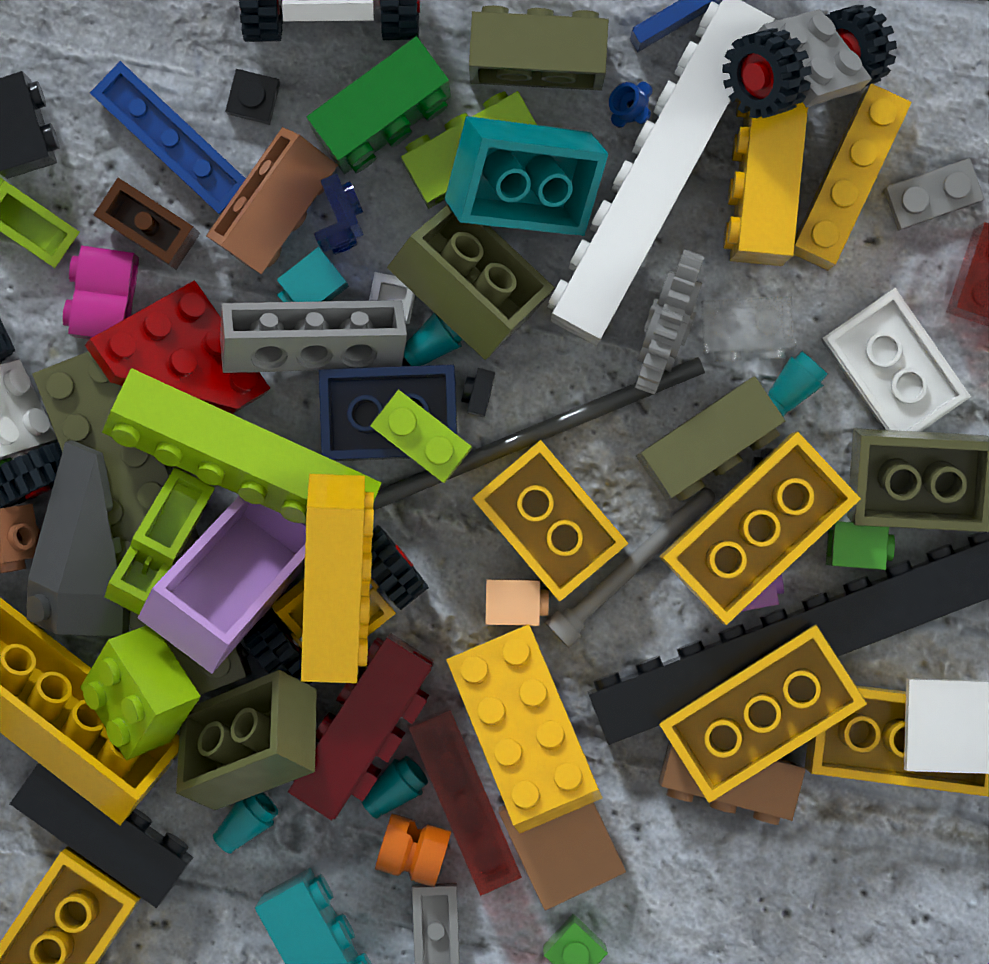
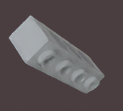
[220,300,407,373]

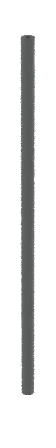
[373,357,705,511]

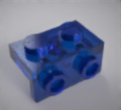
[313,173,364,255]

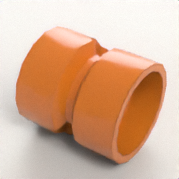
[375,813,451,887]

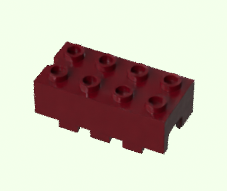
[288,633,434,821]

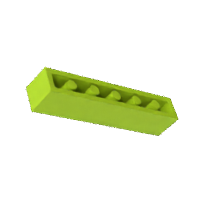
[102,368,382,524]

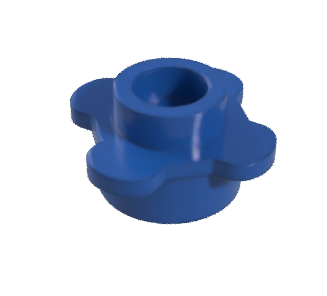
[609,82,653,128]

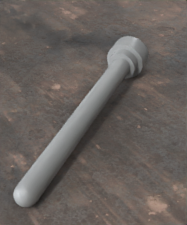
[545,488,715,648]

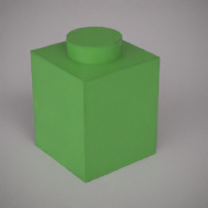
[826,521,895,570]
[543,914,608,964]

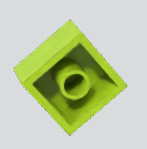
[80,625,201,761]

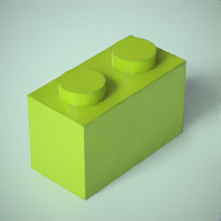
[370,389,472,484]

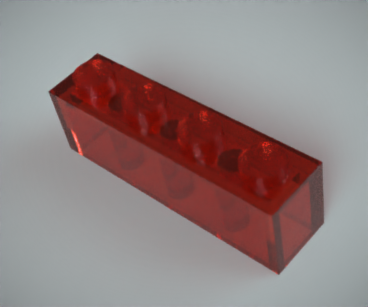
[407,708,522,896]

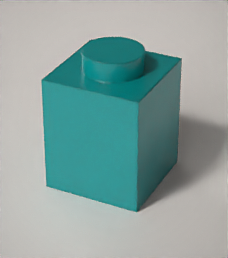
[277,247,349,302]

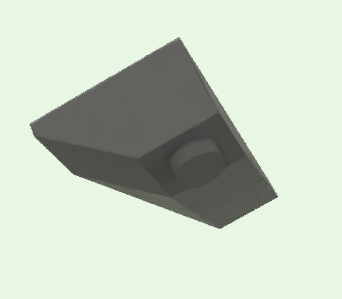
[26,440,130,637]

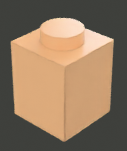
[485,579,549,626]

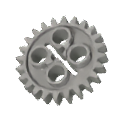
[635,249,705,395]

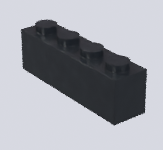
[10,763,194,908]

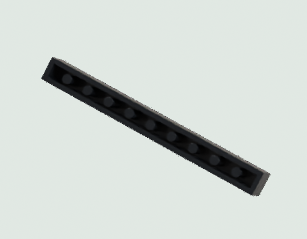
[587,532,989,745]

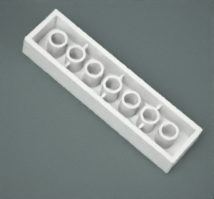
[547,0,775,346]

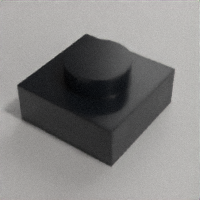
[225,69,281,125]
[461,368,495,418]

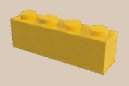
[793,83,912,271]

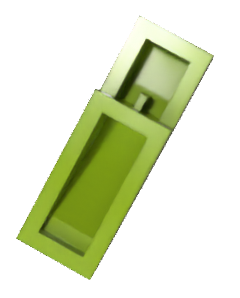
[0,178,80,268]
[104,467,215,615]

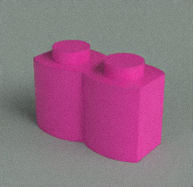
[63,246,139,339]

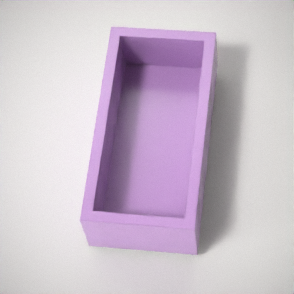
[138,496,306,674]

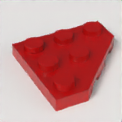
[85,280,271,414]

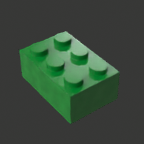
[306,36,451,175]

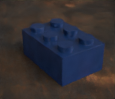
[319,365,458,461]

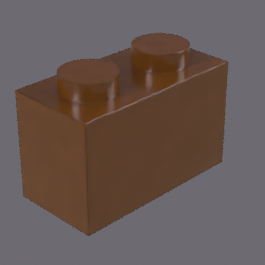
[93,178,200,270]

